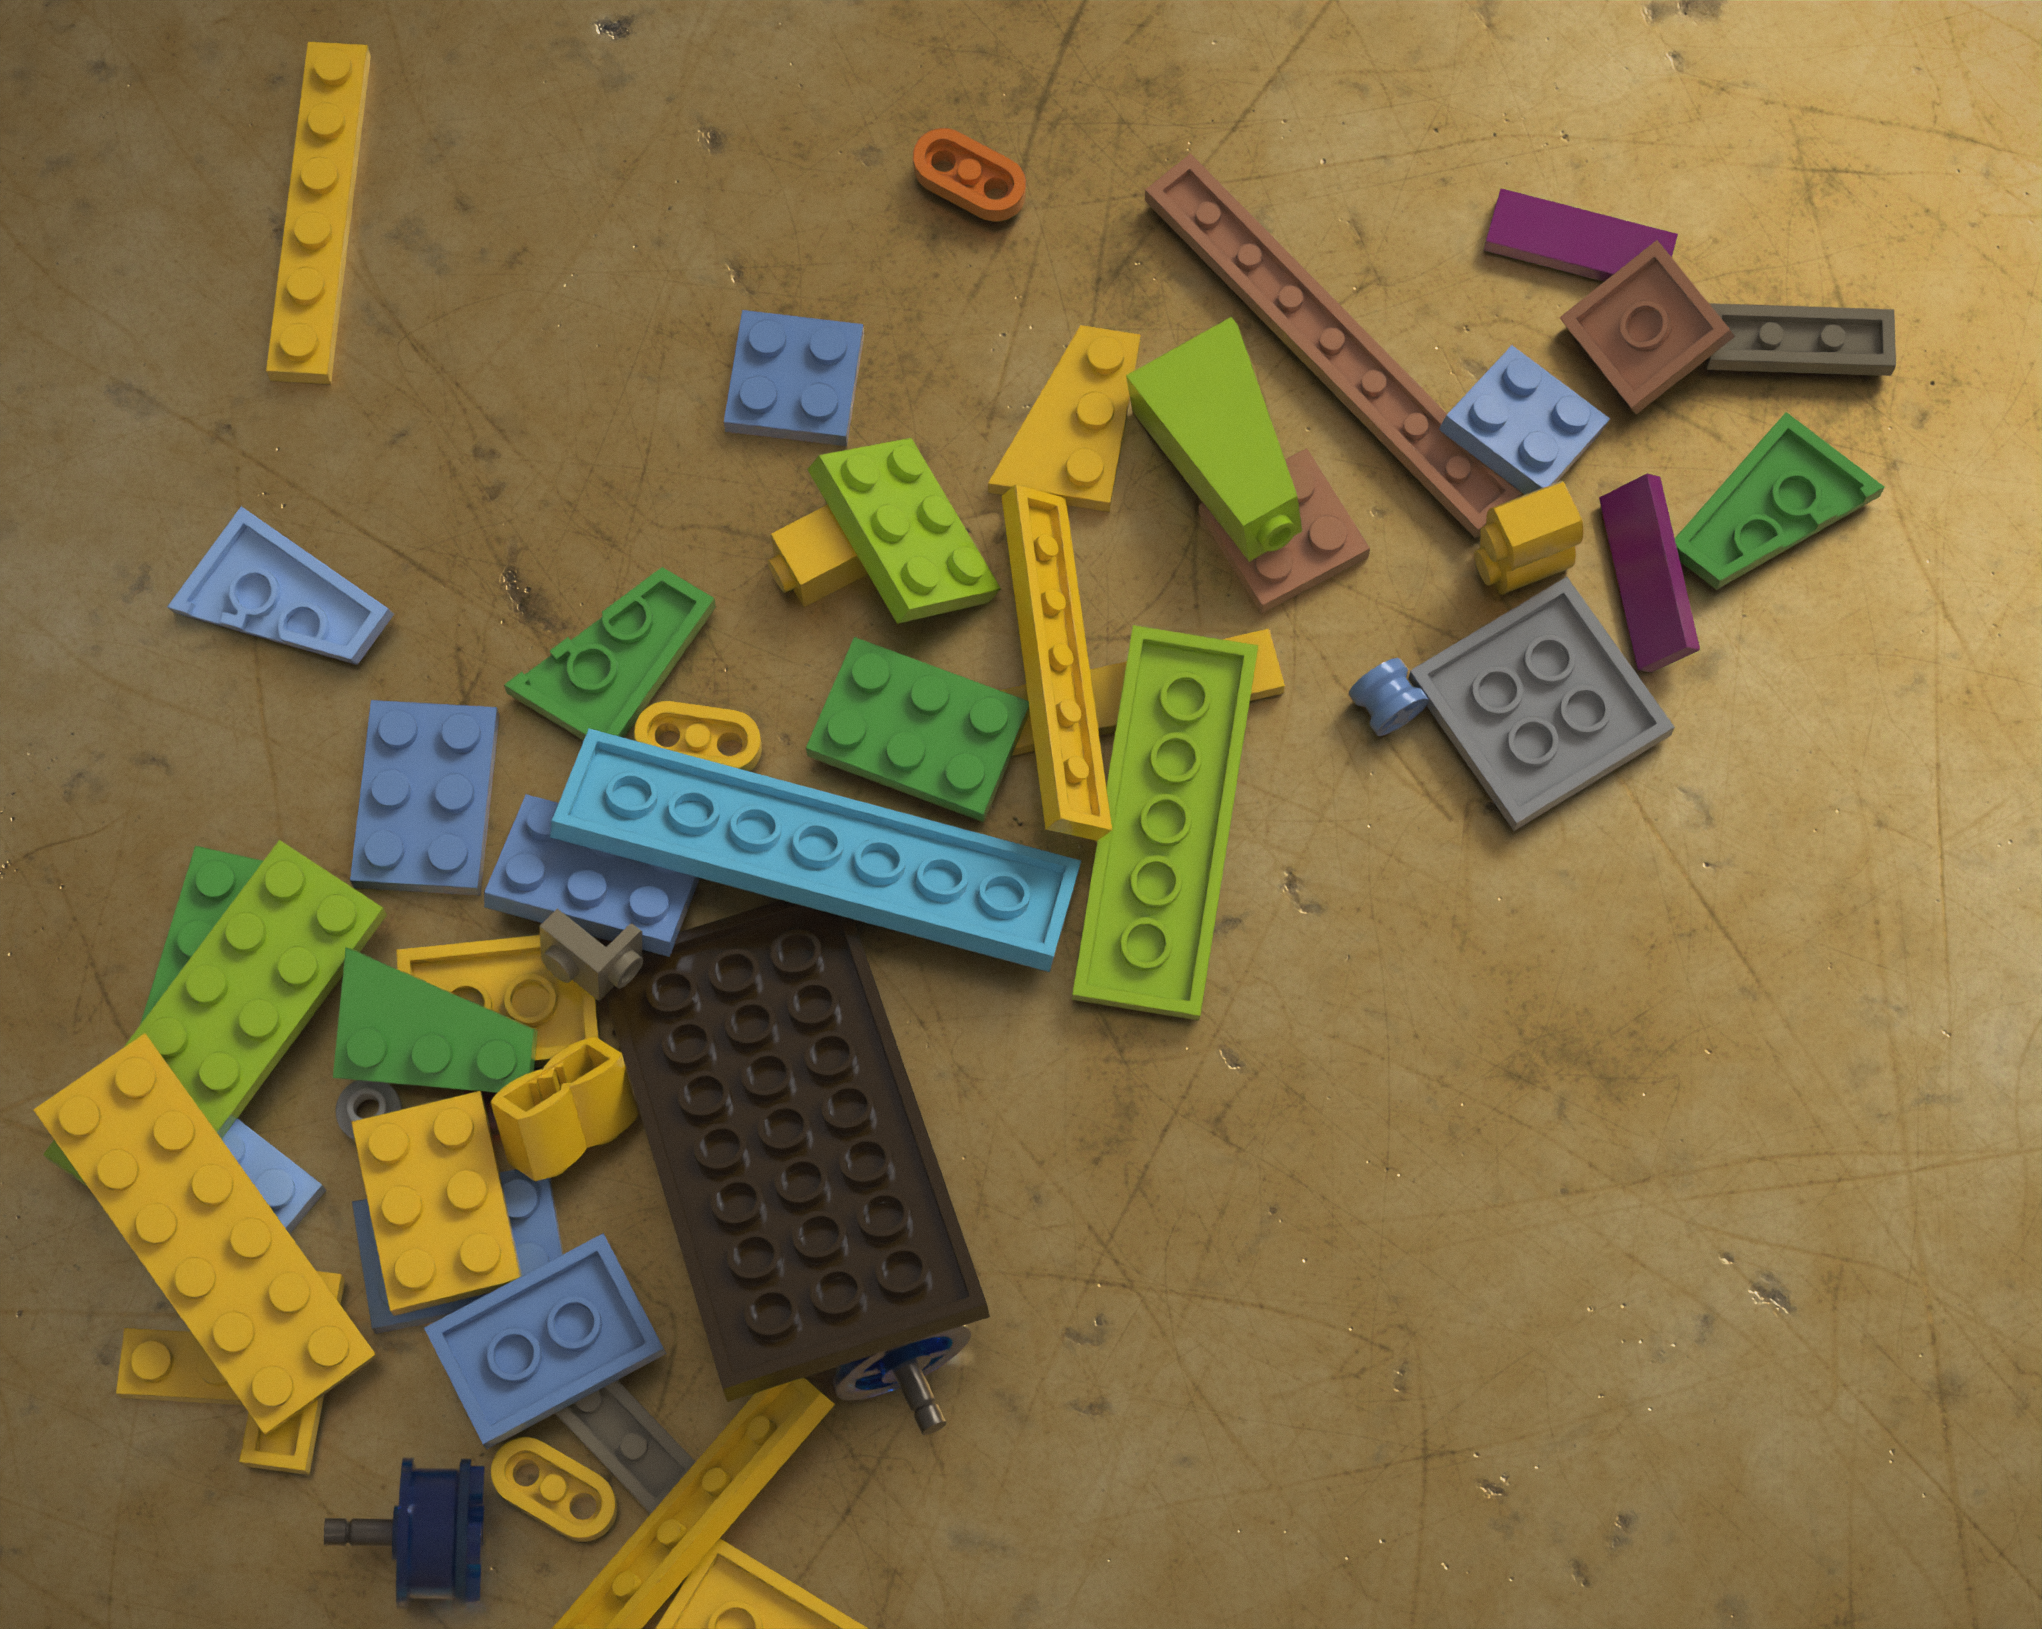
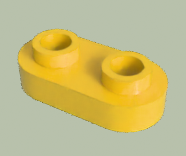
[634,701,762,771]
[491,1437,618,1542]

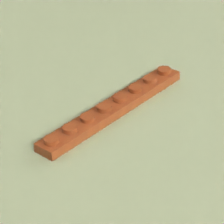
[1145,153,1523,539]

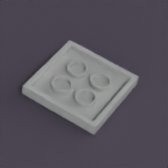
[1408,577,1675,831]

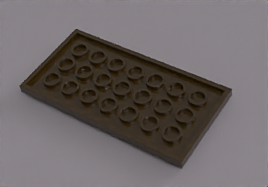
[605,900,990,1402]

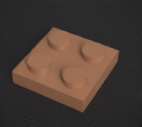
[1559,240,1735,414]
[1199,448,1370,614]

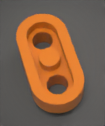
[913,128,1026,222]

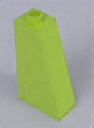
[1126,317,1302,562]

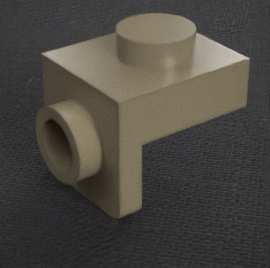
[540,908,643,1001]

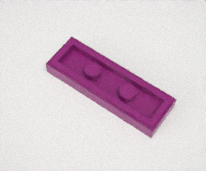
[1484,188,1678,282]
[1599,473,1700,673]

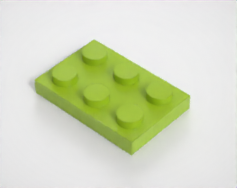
[807,438,1001,624]

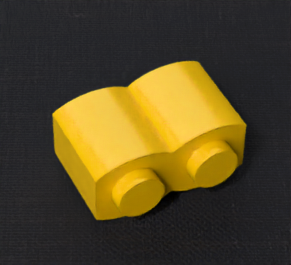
[1474,481,1584,595]
[491,1036,638,1181]

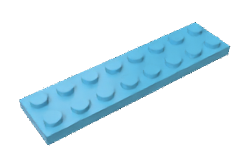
[550,728,1081,972]

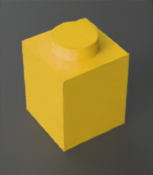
[767,504,868,607]

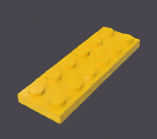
[33,1033,377,1436]

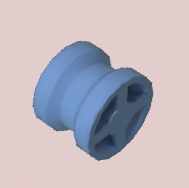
[1349,658,1429,736]

